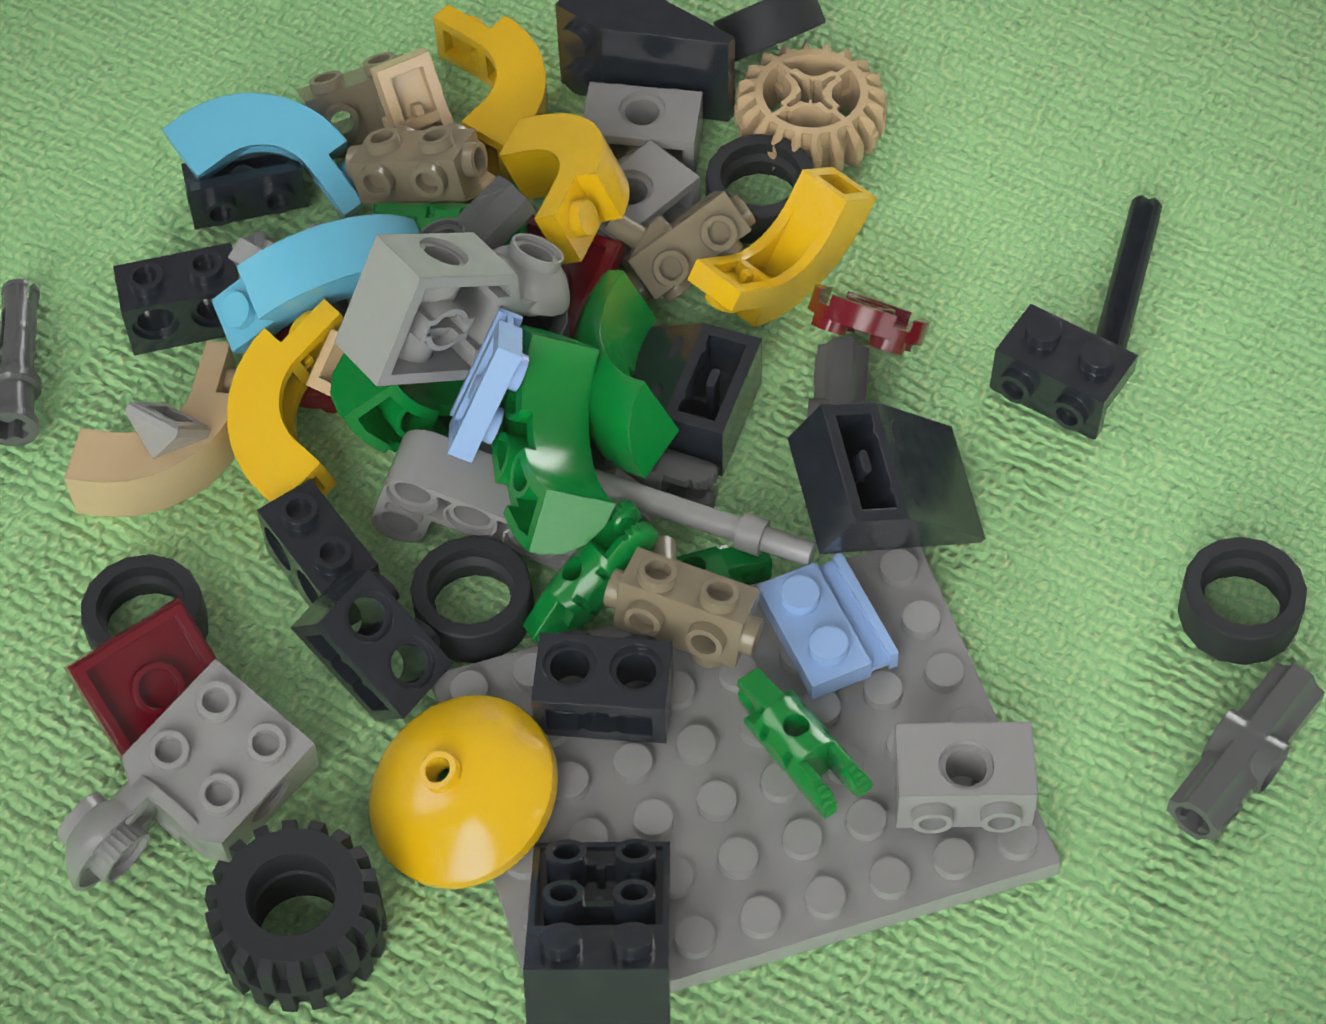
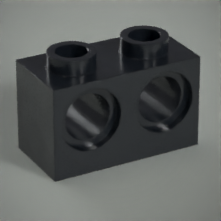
[113,242,240,356]
[257,479,380,626]
[290,569,453,721]
[531,630,674,744]

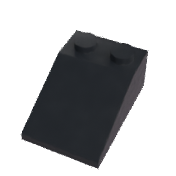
[555,0,735,122]

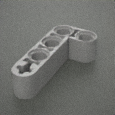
[371,429,576,571]

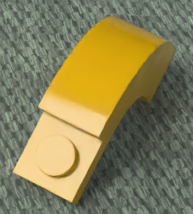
[433,4,549,183]
[499,113,630,264]
[687,167,877,327]
[227,299,344,502]

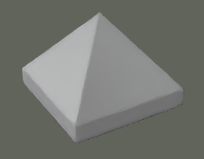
[125,402,211,459]

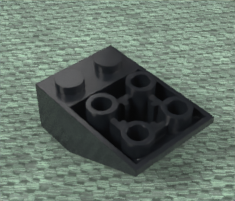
[631,323,762,477]
[787,402,986,554]
[523,838,671,1024]

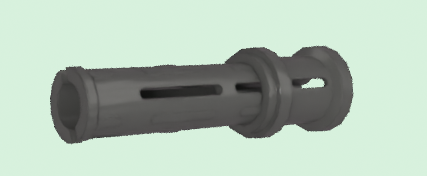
[0,279,42,446]

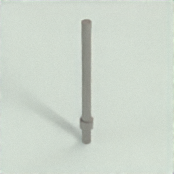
[478,442,816,566]

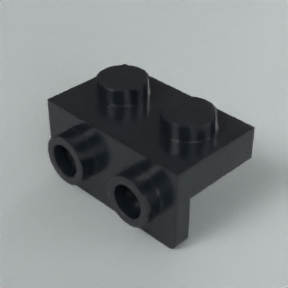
[181,153,309,230]
[989,304,1138,439]

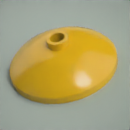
[369,695,558,889]

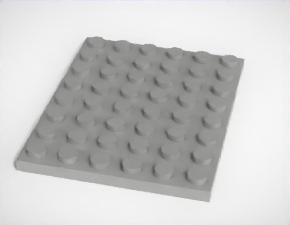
[432,547,1061,993]

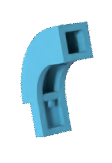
[162,93,364,219]
[211,214,420,354]

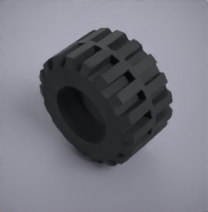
[204,819,387,1012]

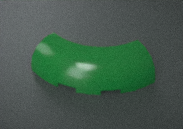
[572,270,679,478]
[492,324,616,554]
[330,353,504,454]

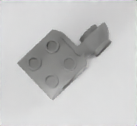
[334,232,570,386]
[57,659,320,892]

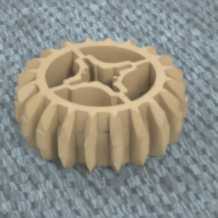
[734,40,888,172]

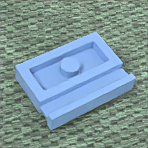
[448,307,529,463]
[757,552,899,700]

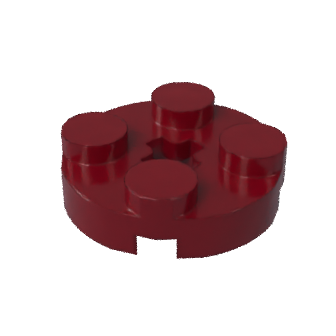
[808,284,930,355]

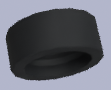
[713,0,826,62]
[705,134,814,244]
[410,536,534,663]
[1178,537,1307,665]
[81,554,209,650]

